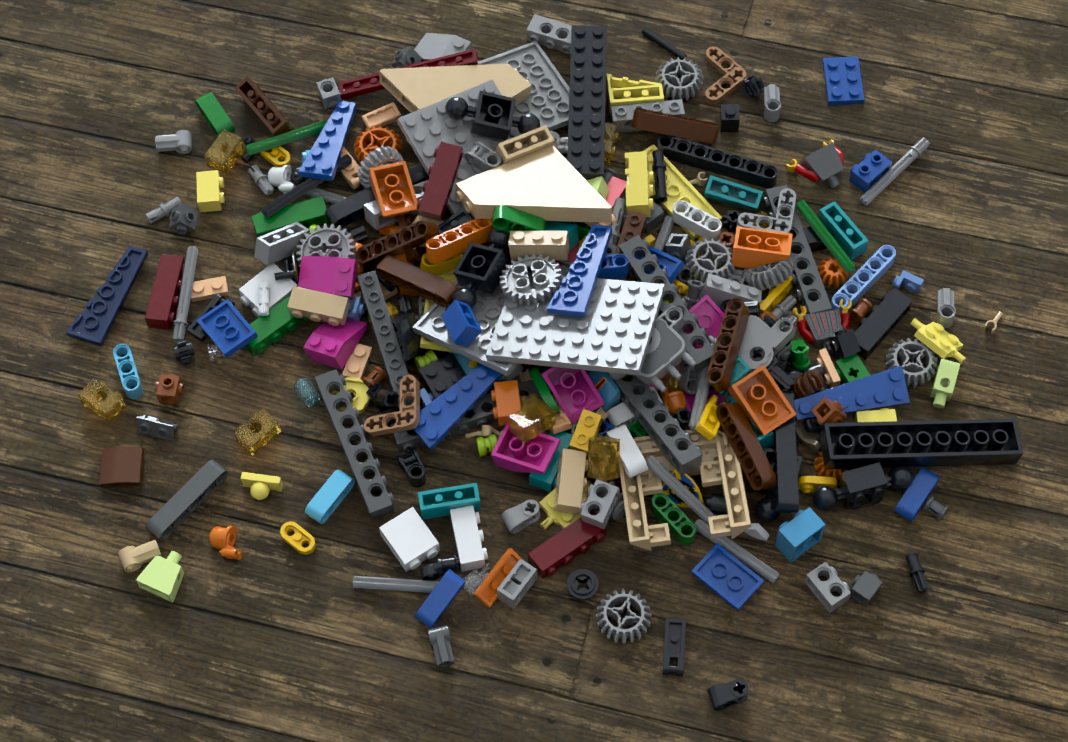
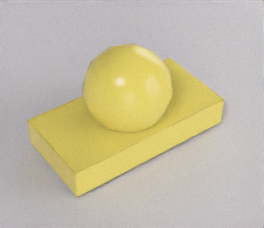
[241,472,283,500]

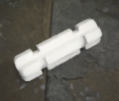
[258,281,269,316]

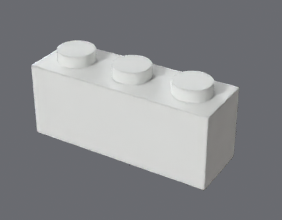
[450,505,488,572]

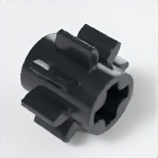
[741,75,764,98]
[722,209,745,233]
[172,339,195,363]

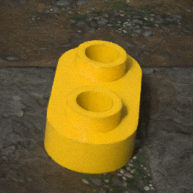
[260,146,291,167]
[798,476,837,493]
[280,522,316,555]

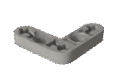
[737,188,796,233]

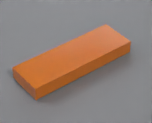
[473,548,523,608]

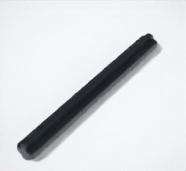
[261,154,352,218]

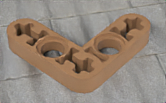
[705,46,746,105]
[364,375,420,436]

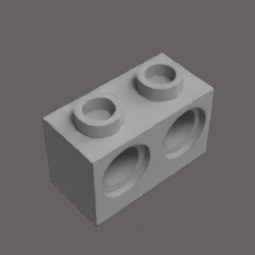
[579,479,620,529]
[497,558,537,609]
[804,562,851,613]

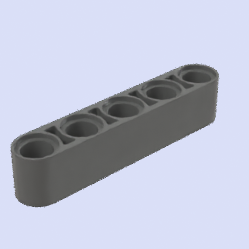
[146,459,228,541]

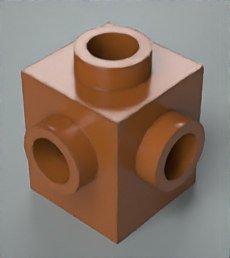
[155,373,185,405]
[811,397,847,427]

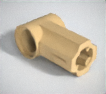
[118,539,162,573]

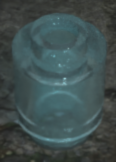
[294,377,320,407]

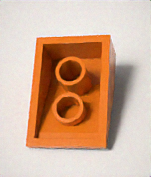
[369,161,419,218]
[731,226,793,268]
[727,365,796,436]

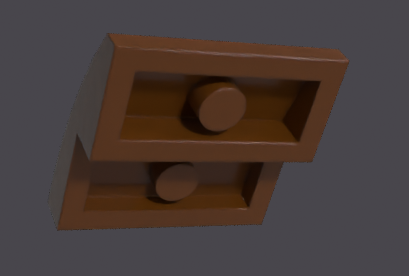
[99,447,144,488]

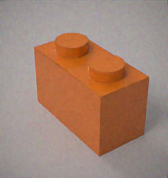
[491,380,522,426]

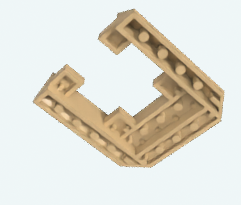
[618,430,751,551]

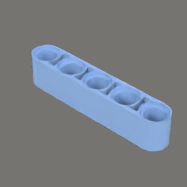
[831,245,896,312]

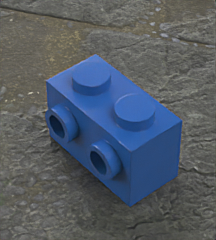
[849,149,892,193]
[441,300,482,347]

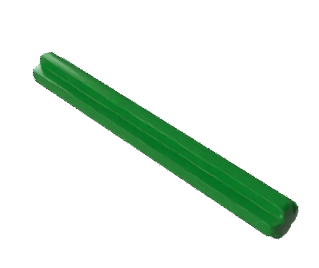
[246,120,327,155]
[796,200,855,273]

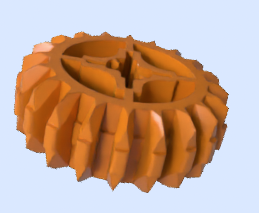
[354,125,403,162]

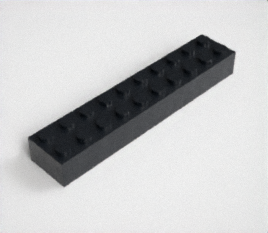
[567,25,607,180]
[819,418,1023,469]

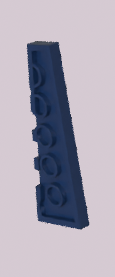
[66,246,148,347]

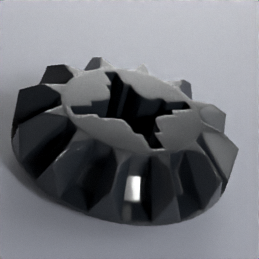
[567,569,599,600]

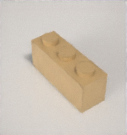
[495,125,555,165]
[508,231,569,260]
[287,286,351,326]
[554,448,589,514]

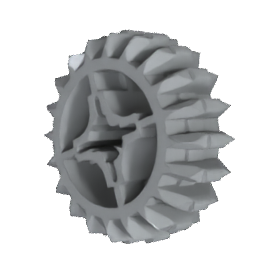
[655,57,703,101]
[357,146,404,189]
[685,237,735,283]
[743,257,794,291]
[885,338,938,388]
[596,589,651,644]

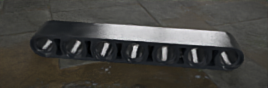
[657,134,778,189]
[325,163,429,228]
[773,391,799,513]

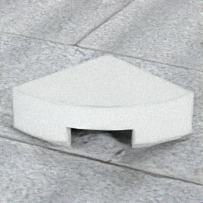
[744,523,769,541]

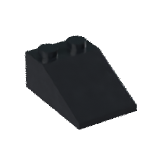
[390,310,424,361]

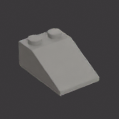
[414,33,471,62]

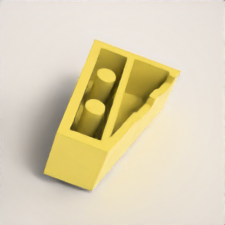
[606,74,664,115]
[625,151,654,217]

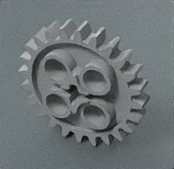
[296,223,357,266]
[500,254,562,305]

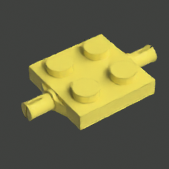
[910,318,966,364]
[539,481,592,530]

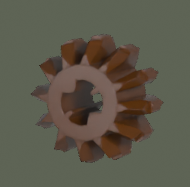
[791,370,824,398]

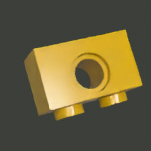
[569,409,602,457]

